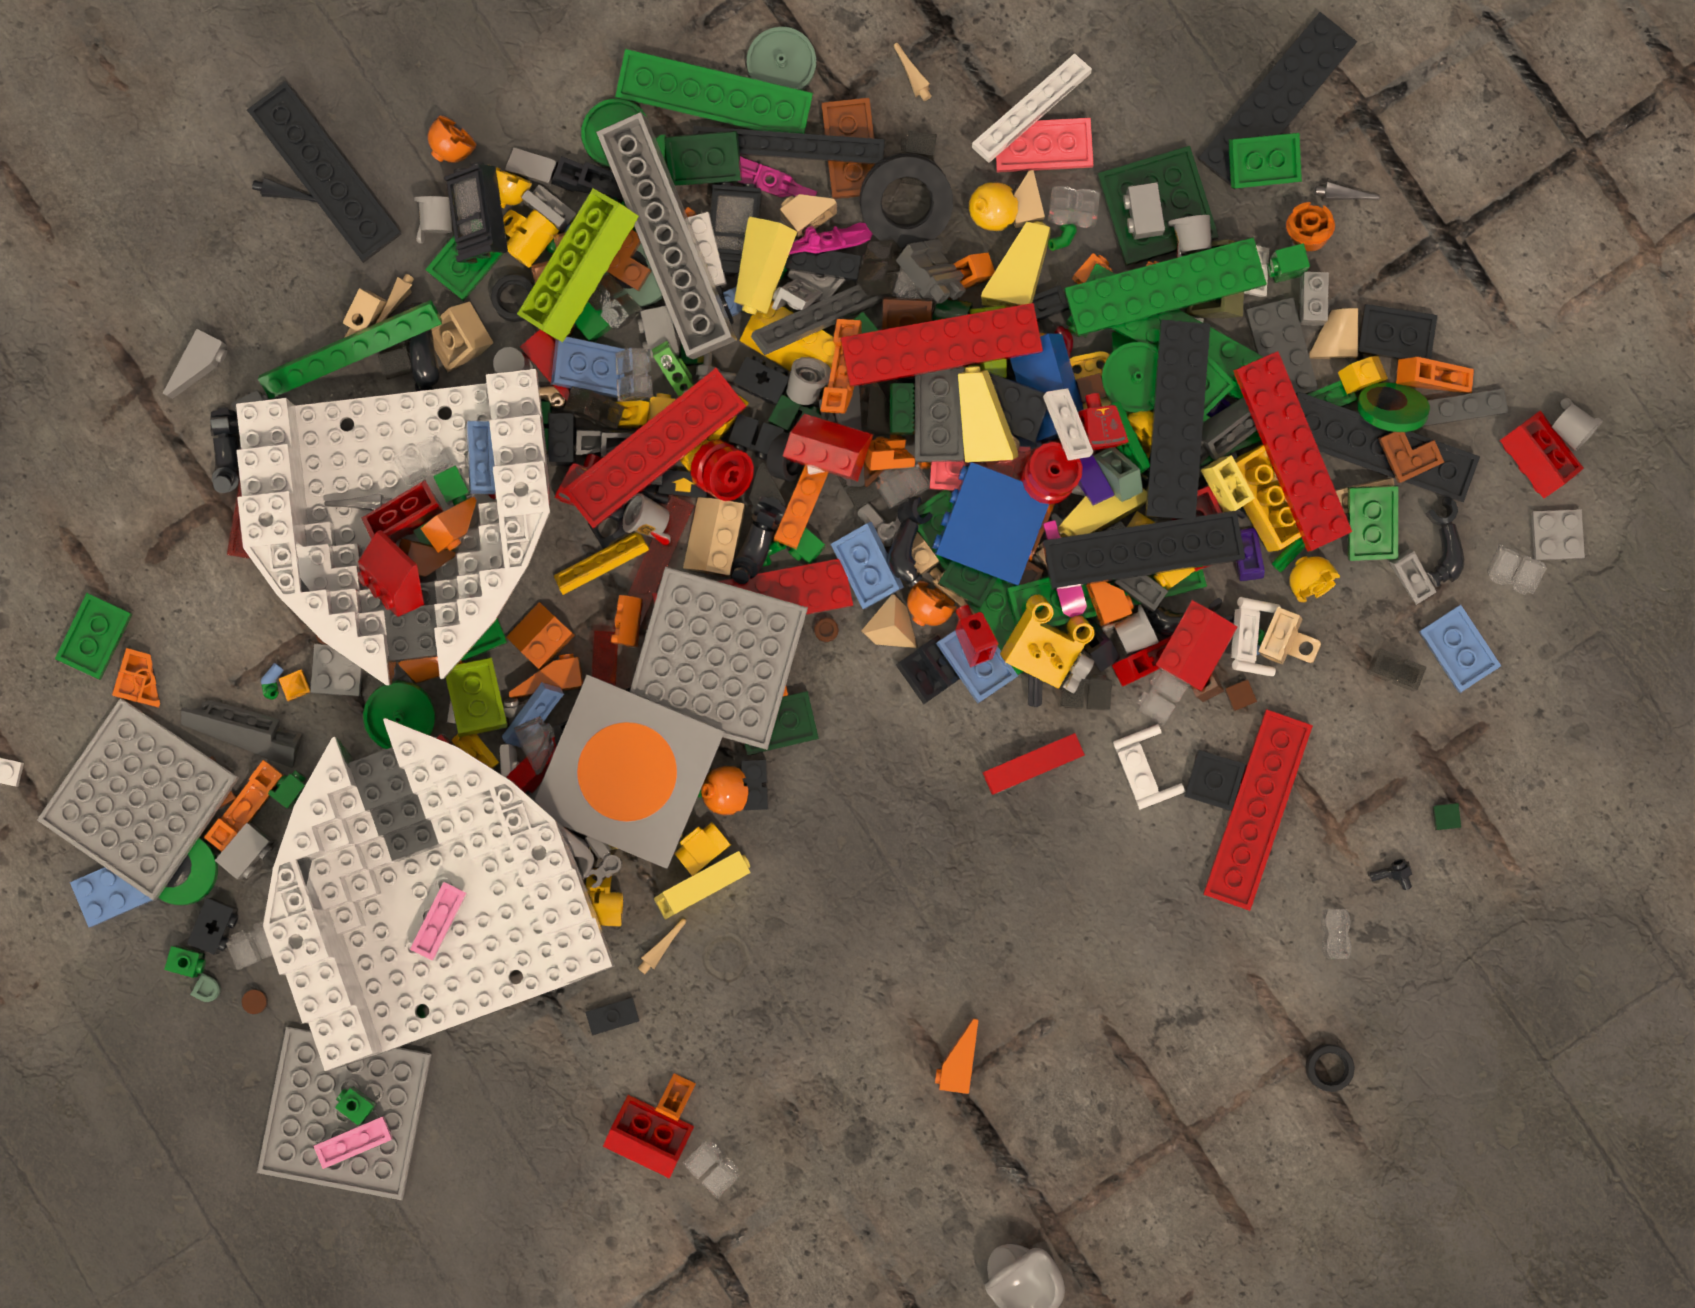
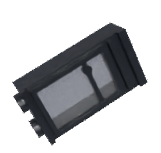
[444,162,508,264]
[710,182,762,277]

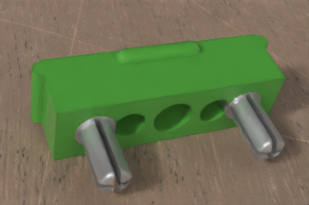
[652,341,695,397]

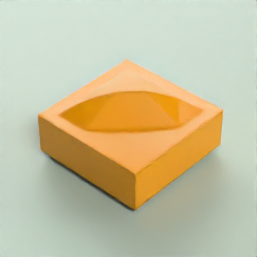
[279,670,311,702]

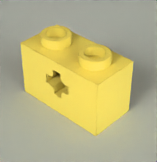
[1201,455,1255,512]

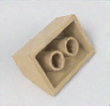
[683,497,745,578]

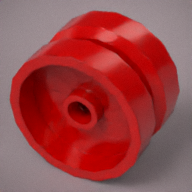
[690,439,754,501]
[1022,442,1083,504]

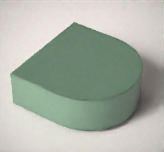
[190,973,221,1002]

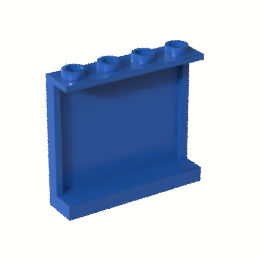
[932,462,1049,585]

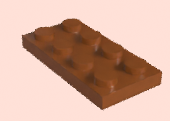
[822,98,875,199]

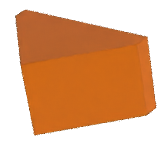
[655,1073,696,1121]

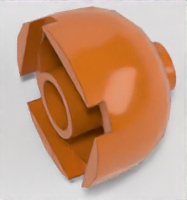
[427,115,476,163]
[907,581,957,626]
[701,766,748,815]

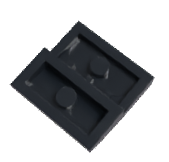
[896,635,960,704]

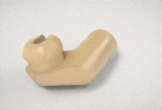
[539,386,565,408]

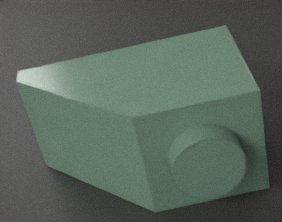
[1093,447,1143,502]

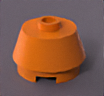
[1286,202,1335,251]

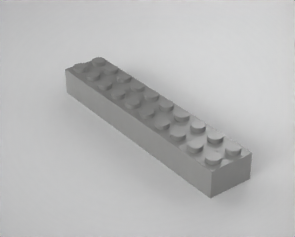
[597,112,737,359]

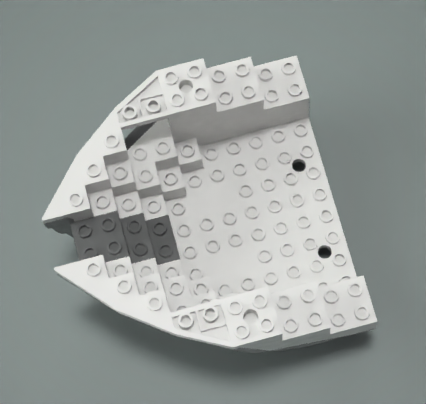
[236,369,550,685]
[263,718,615,1071]

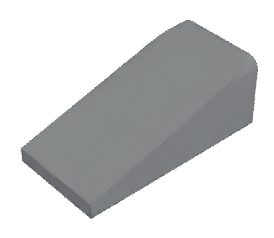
[505,148,558,187]
[1389,549,1436,605]

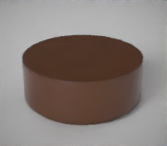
[814,618,839,642]
[242,989,268,1014]

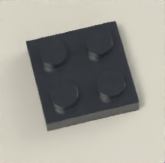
[1184,750,1246,811]

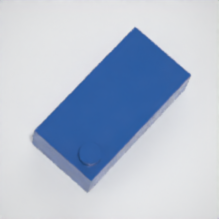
[1010,333,1084,442]

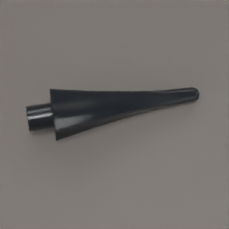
[252,177,316,202]

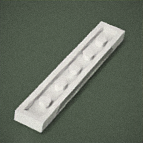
[972,54,1092,163]

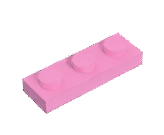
[410,882,467,960]
[314,1116,393,1169]

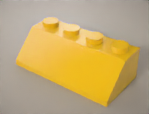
[739,300,836,391]
[1234,445,1301,552]

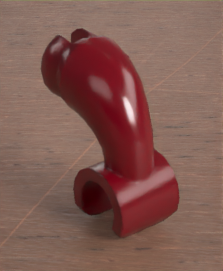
[1054,326,1073,358]

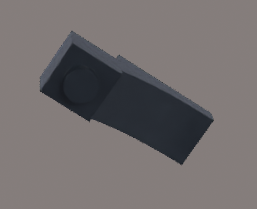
[551,156,624,204]

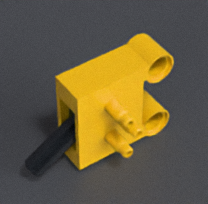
[1000,595,1094,707]

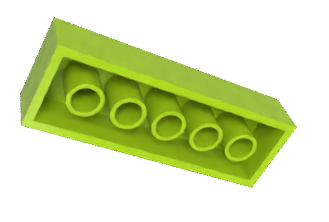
[517,188,639,342]

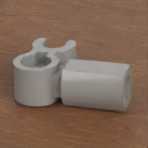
[857,503,901,547]
[1063,652,1094,694]
[584,836,623,888]

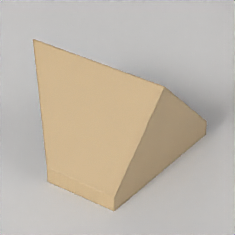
[861,594,917,648]

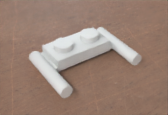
[1231,597,1281,676]
[1113,724,1185,810]

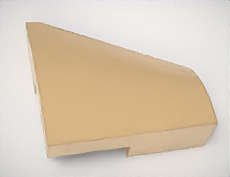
[1309,308,1358,359]

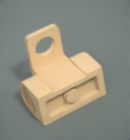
[1258,607,1321,664]

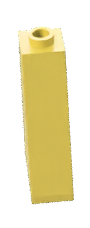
[734,216,797,315]
[981,221,1050,308]
[958,366,1018,462]
[1058,488,1147,538]
[654,851,751,920]

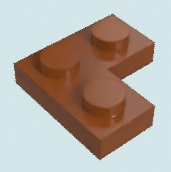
[606,230,651,291]
[1378,432,1444,483]

